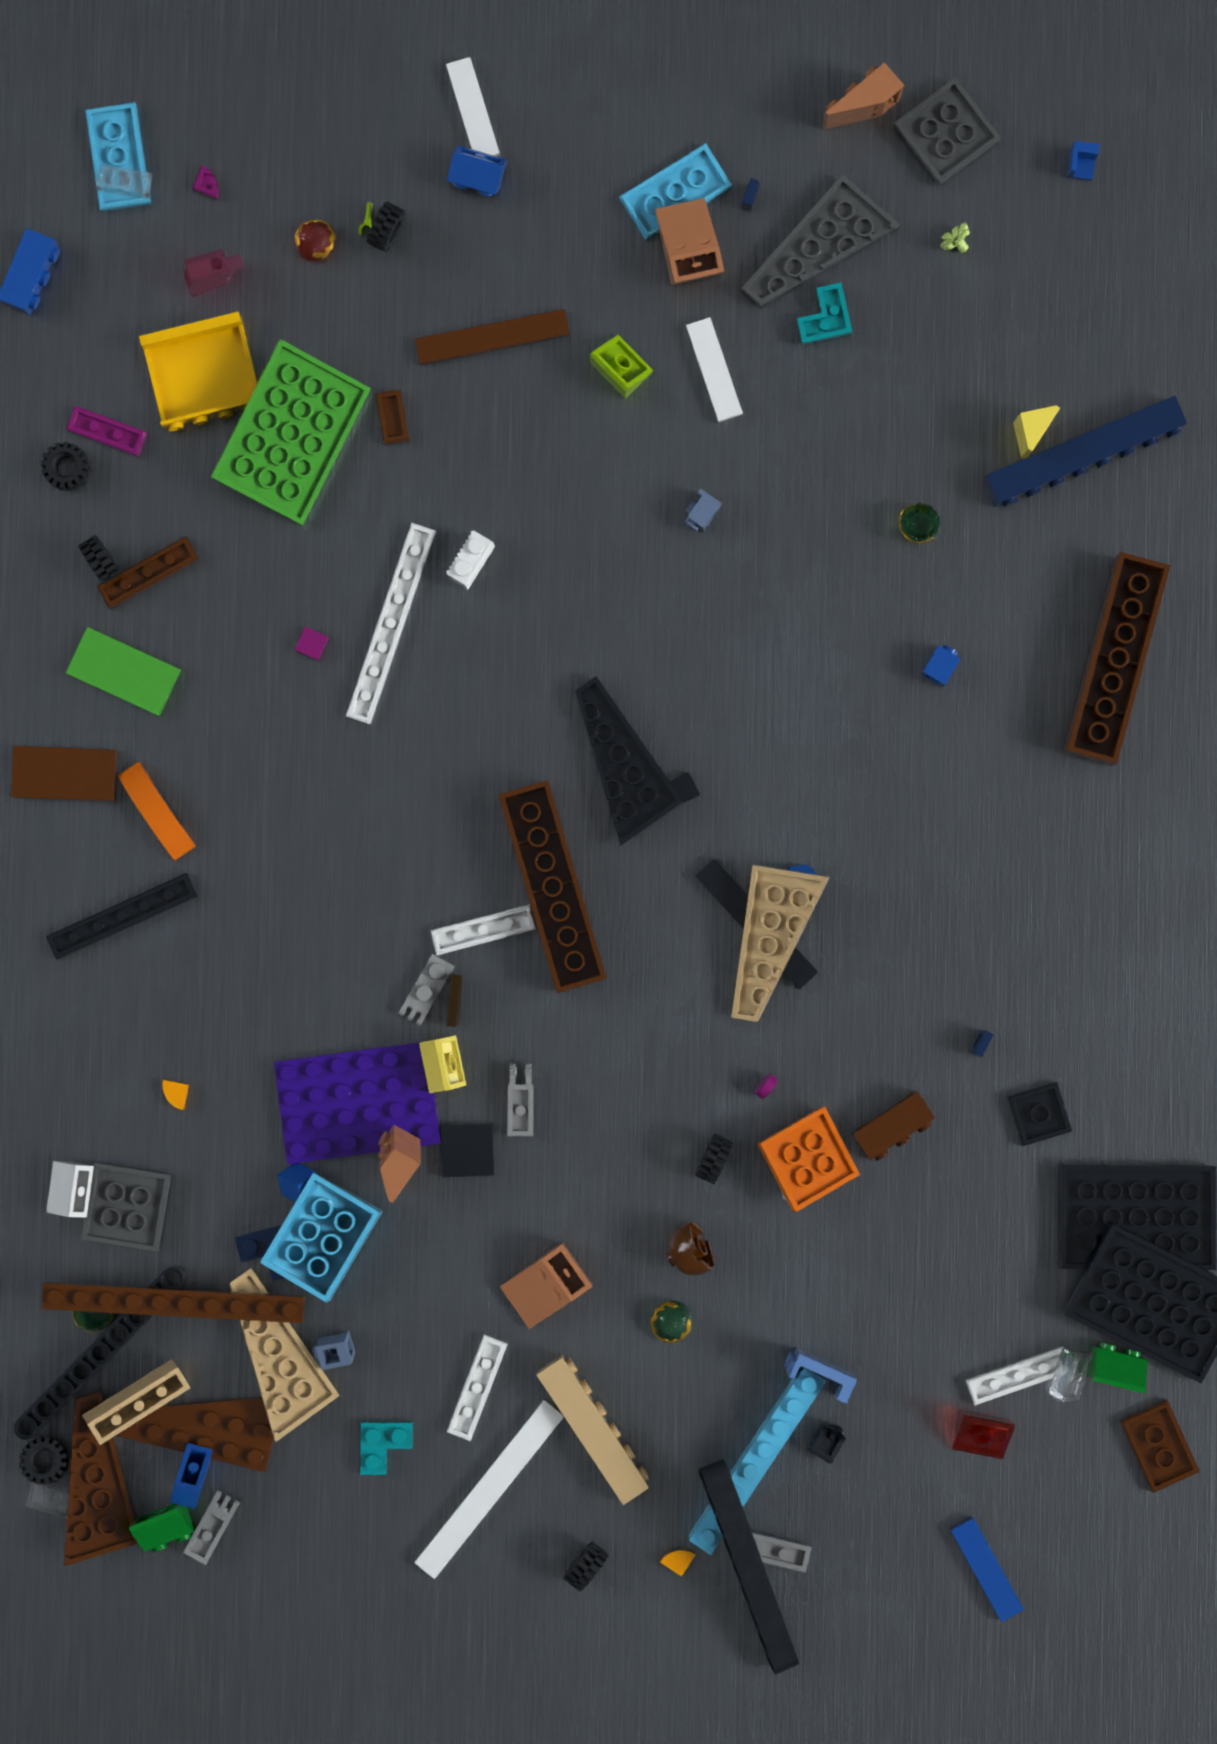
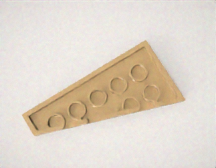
[731,865,830,1022]
[229,1268,340,1442]

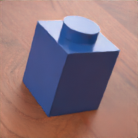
[921,645,961,687]

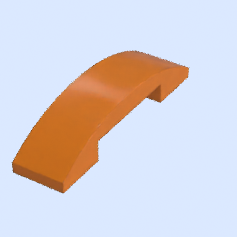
[118,762,196,861]

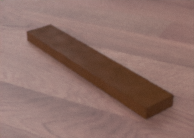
[415,309,570,365]

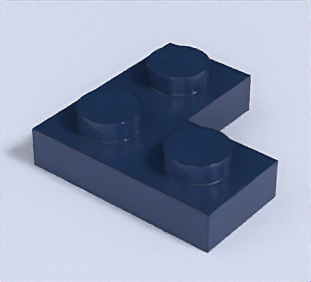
[235,1225,285,1281]

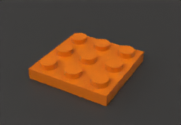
[757,1106,860,1212]

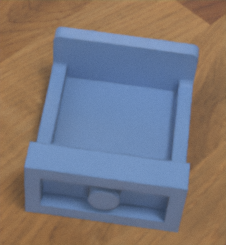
[784,1348,857,1404]

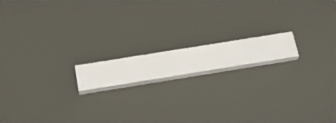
[346,523,436,725]
[415,1399,564,1579]

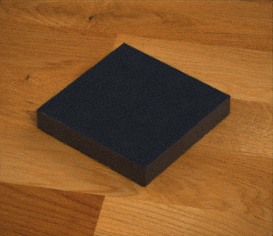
[1007,1082,1072,1146]
[441,1123,495,1177]

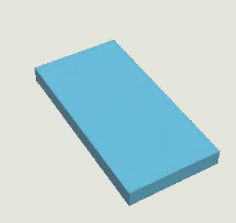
[85,102,151,212]
[619,143,733,241]

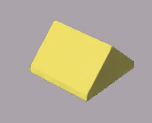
[1013,405,1060,459]
[419,1035,466,1093]

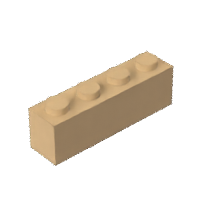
[82,1359,190,1445]

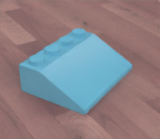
[260,1173,383,1303]

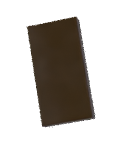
[447,975,463,1027]

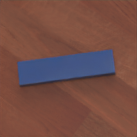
[950,1517,1024,1622]

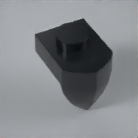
[808,1424,847,1464]

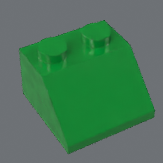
[1085,1342,1147,1394]
[129,1503,196,1553]

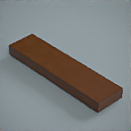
[97,536,200,609]

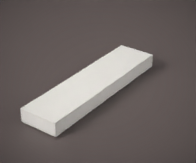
[446,57,500,156]
[686,317,743,423]
[430,904,536,955]
[446,1334,508,1441]
[965,1346,1072,1405]

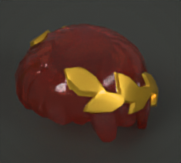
[295,220,336,262]

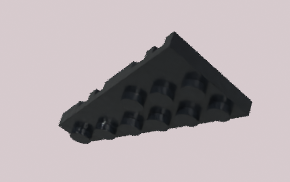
[575,676,684,847]

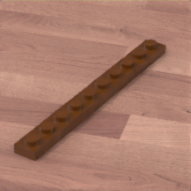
[42,1282,305,1323]

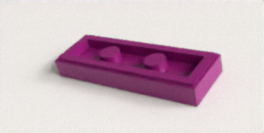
[66,406,148,457]

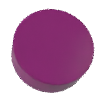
[754,1073,778,1099]

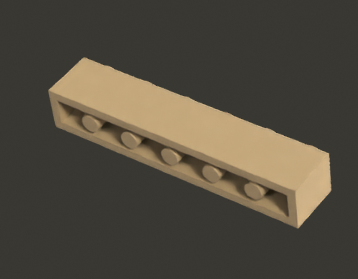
[536,1354,650,1505]

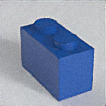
[447,145,507,196]
[170,1443,213,1509]

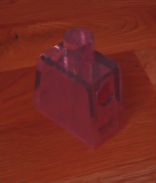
[183,250,244,298]

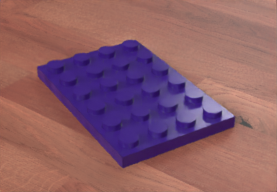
[274,1042,441,1164]

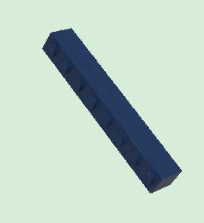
[984,396,1187,508]

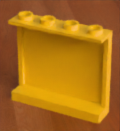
[139,311,258,432]

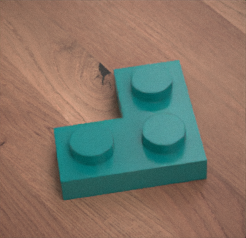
[796,283,852,345]
[360,1421,413,1475]

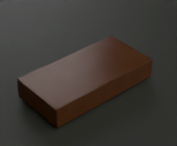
[375,390,409,445]

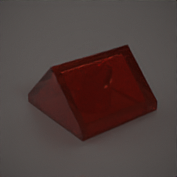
[952,1409,1015,1459]

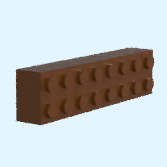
[1063,552,1171,766]
[499,780,607,993]

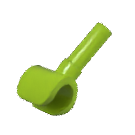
[358,202,373,237]

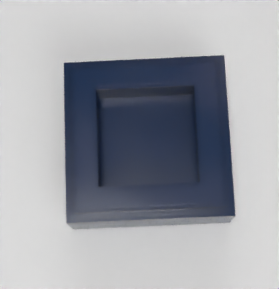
[741,178,760,211]
[971,1030,994,1057]

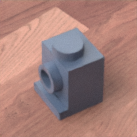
[684,489,722,532]
[313,1330,356,1370]

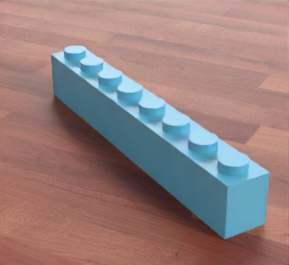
[688,1366,826,1555]

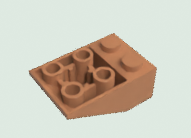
[822,62,905,129]
[655,198,724,285]
[500,1242,593,1329]

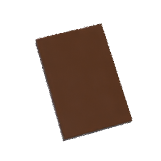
[1120,1399,1200,1493]

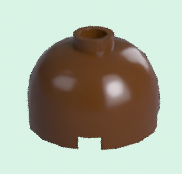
[667,1222,715,1276]

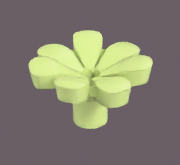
[940,223,970,253]

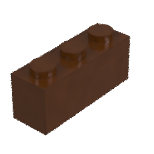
[851,1091,935,1161]

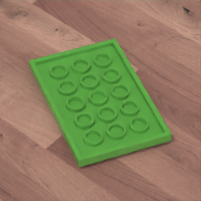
[210,339,371,525]

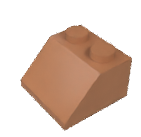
[378,1125,421,1203]

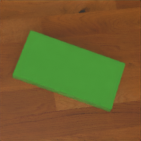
[66,627,181,716]

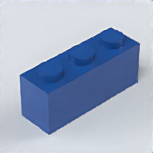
[0,228,60,315]

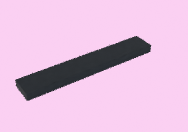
[695,859,818,989]
[46,873,198,960]

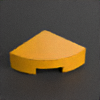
[162,1080,189,1110]
[660,1549,696,1577]

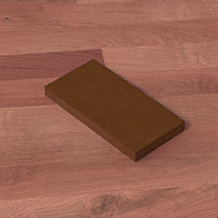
[11,746,117,802]

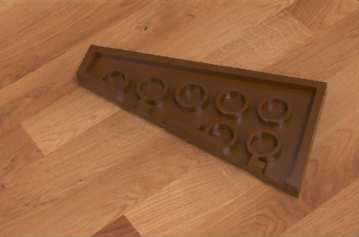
[63,1391,138,1567]
[116,1397,274,1472]

